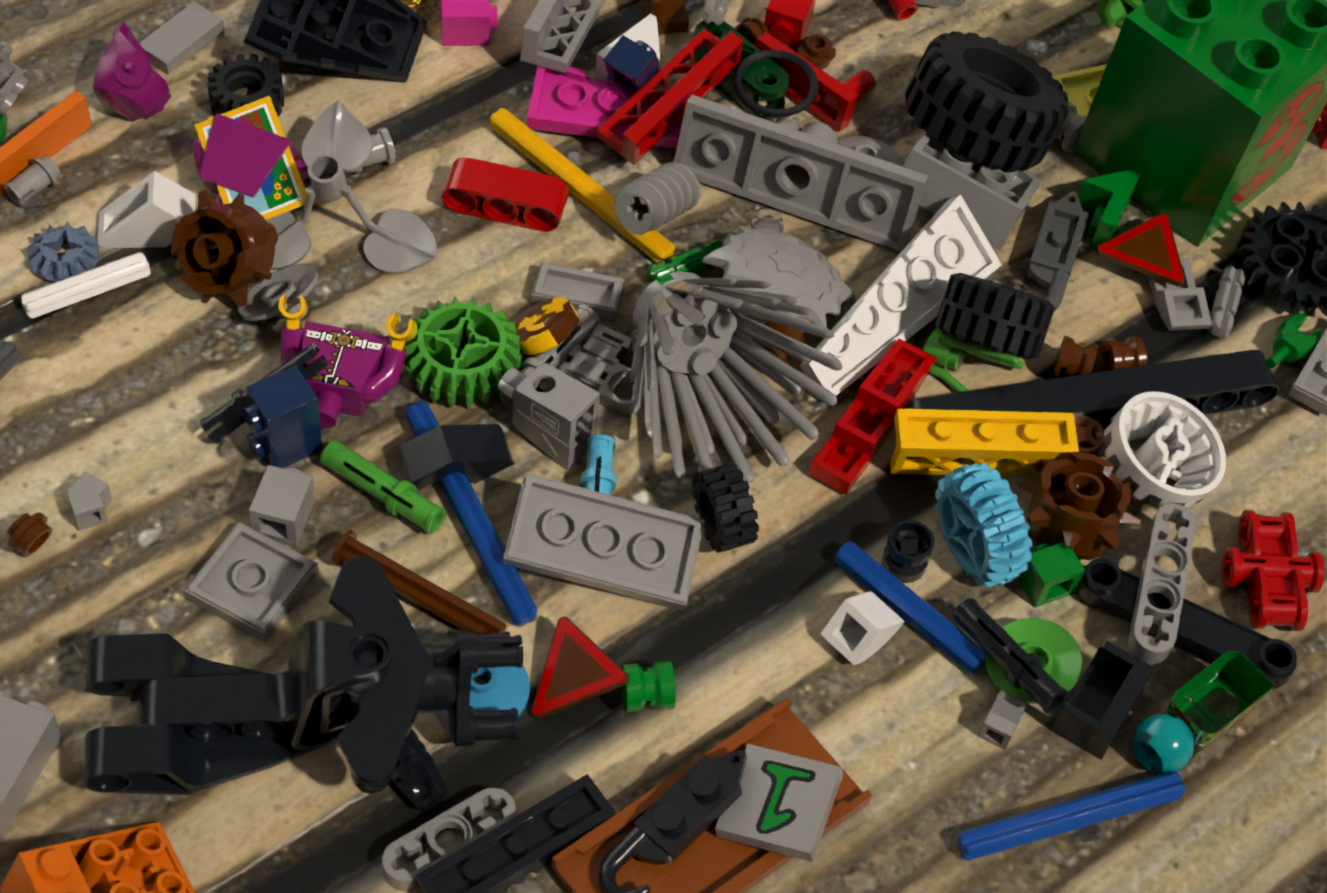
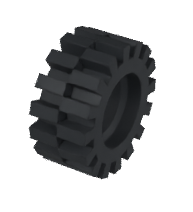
[207,54,284,117]
[692,463,759,553]

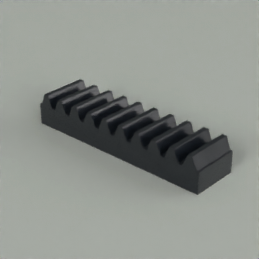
[415,774,616,893]

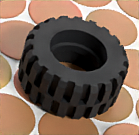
[905,31,1069,172]

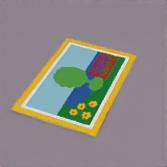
[194,95,307,220]

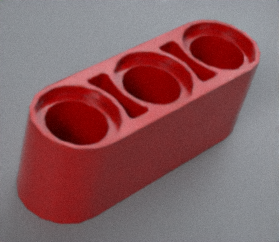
[441,157,570,232]

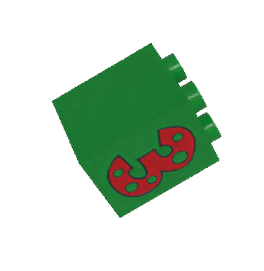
[1073,0,1327,248]

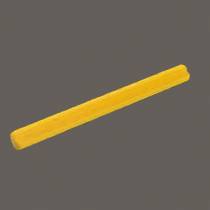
[490,108,675,263]

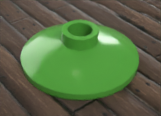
[986,618,1082,704]

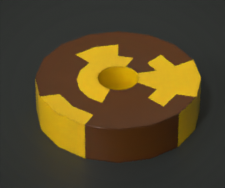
[514,297,579,355]

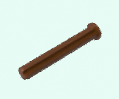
[332,530,507,634]

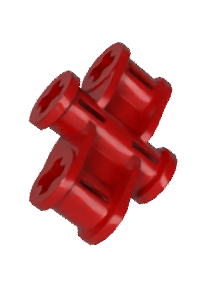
[1221,510,1325,631]

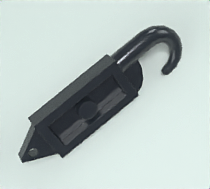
[598,750,747,893]

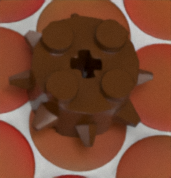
[171,190,278,307]
[1018,452,1141,560]

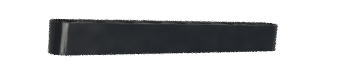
[903,350,1280,430]

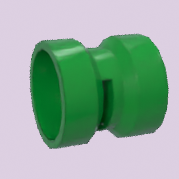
[621,661,676,713]

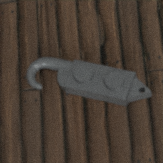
[1013,190,1089,312]

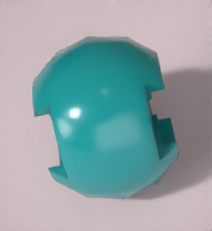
[1132,714,1195,774]

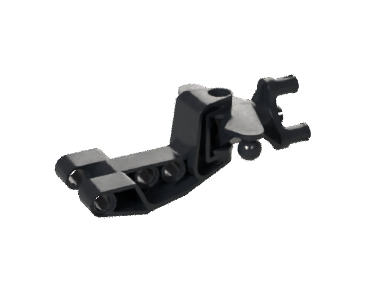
[84,556,523,795]

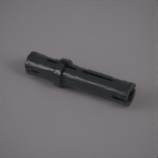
[200,342,329,444]
[952,598,1069,714]

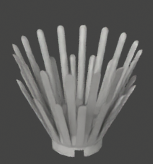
[630,271,842,483]

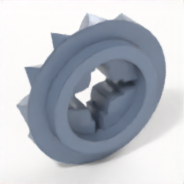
[27,221,100,282]

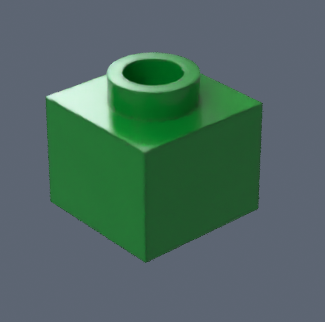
[1017,541,1085,608]

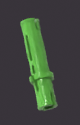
[320,439,446,534]

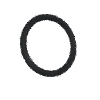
[733,50,819,117]

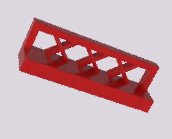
[597,28,743,165]

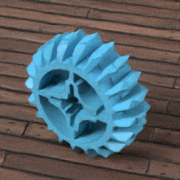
[935,463,1032,587]

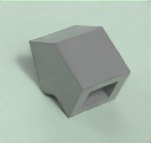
[66,471,112,531]
[978,689,1028,750]

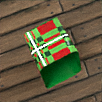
[1164,651,1274,758]

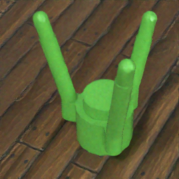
[923,328,1023,393]

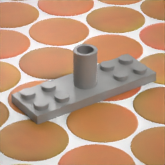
[674,95,929,252]

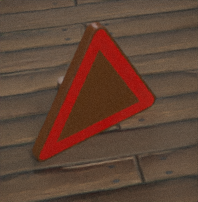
[1096,213,1185,287]
[531,616,630,719]

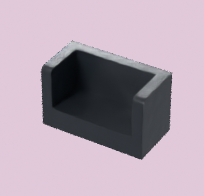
[1050,640,1154,760]

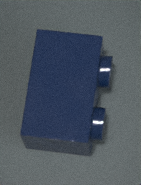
[243,365,322,469]

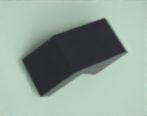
[400,424,515,490]

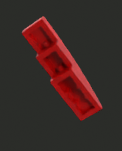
[807,338,937,495]

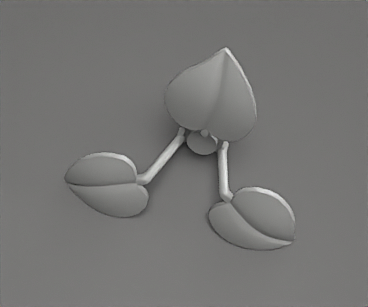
[266,101,437,274]

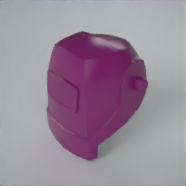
[93,21,171,121]

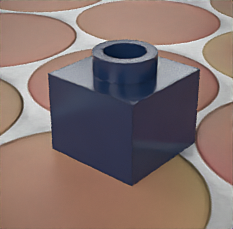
[603,35,659,94]

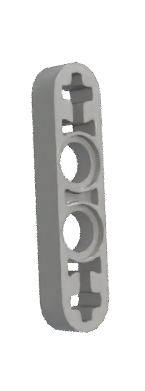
[1128,503,1196,664]

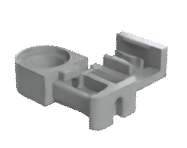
[559,323,645,414]

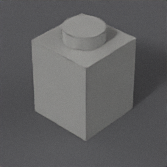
[249,465,315,547]

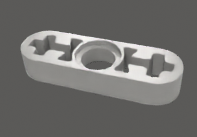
[382,788,516,891]

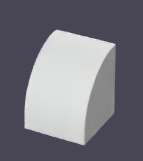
[821,591,905,665]

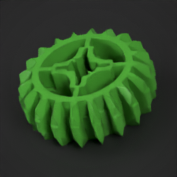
[404,296,521,408]

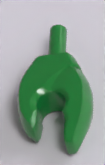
[1266,312,1322,368]

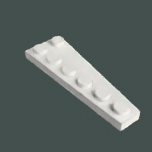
[800,195,1002,396]

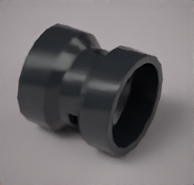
[881,520,935,583]

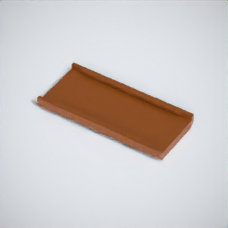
[551,698,872,893]

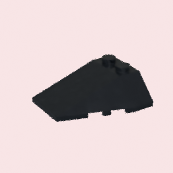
[243,0,427,83]

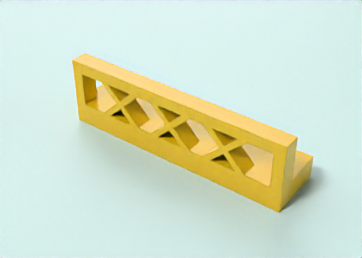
[890,408,1079,477]

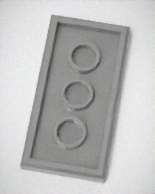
[502,473,705,611]

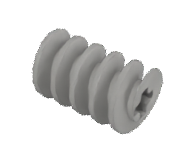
[615,162,700,235]

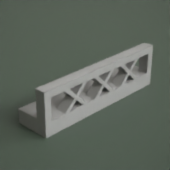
[520,0,606,73]

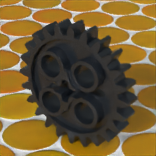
[1236,202,1327,316]

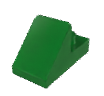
[1077,169,1142,250]

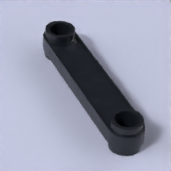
[1077,558,1297,689]

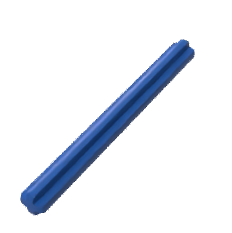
[406,401,537,627]

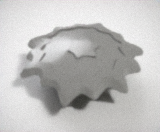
[702,226,856,328]

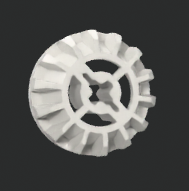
[1104,391,1226,509]

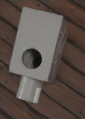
[498,363,600,471]

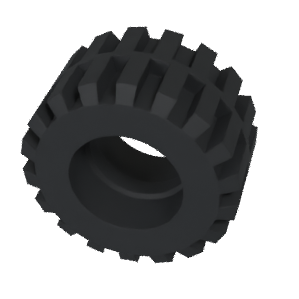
[934,273,1055,359]

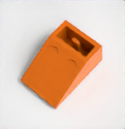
[0,821,195,893]

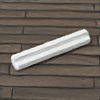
[21,252,151,319]

